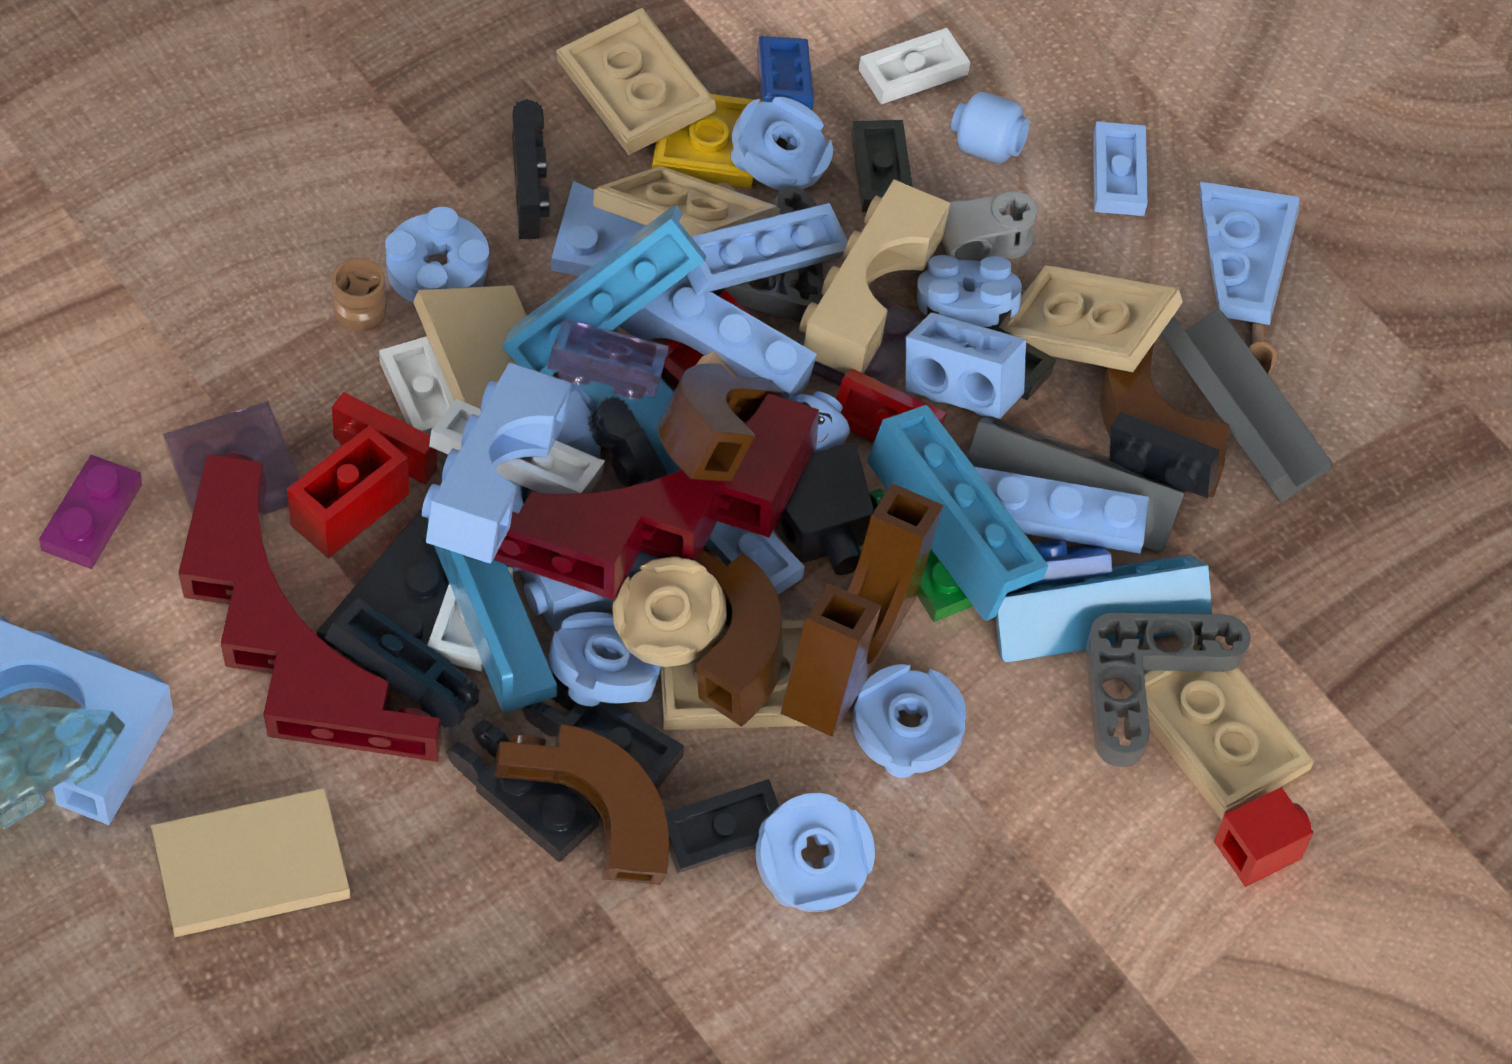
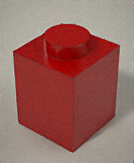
[1214,787,1314,887]

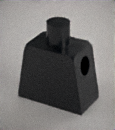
[774,442,874,575]

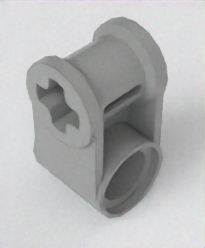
[941,191,1038,261]

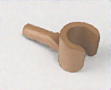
[1249,322,1278,376]

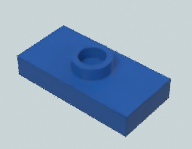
[757,36,814,110]
[1029,540,1112,585]

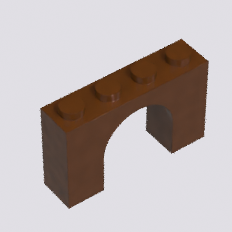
[780,483,943,737]

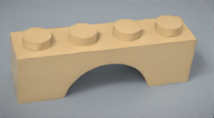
[799,180,950,374]

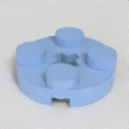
[731,97,833,192]
[385,207,489,303]
[917,255,1022,327]
[548,612,661,706]
[852,664,966,778]
[756,793,875,912]

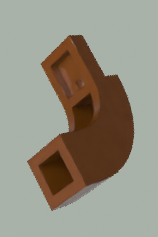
[1100,344,1229,497]
[658,363,783,482]
[696,550,783,727]
[494,724,669,885]

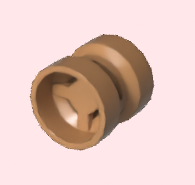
[332,257,386,331]

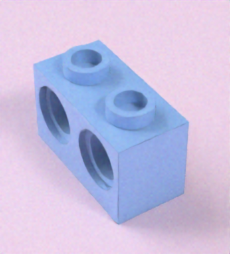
[906,312,1026,419]

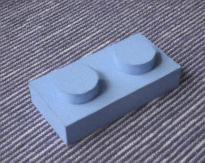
[1093,121,1148,216]

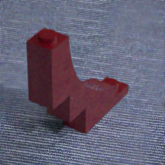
[493,394,819,600]
[178,453,442,762]

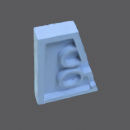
[551,181,646,276]
[1200,181,1300,325]

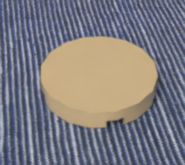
[613,556,727,667]

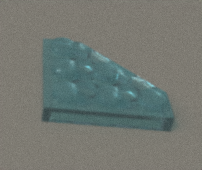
[0,704,125,829]

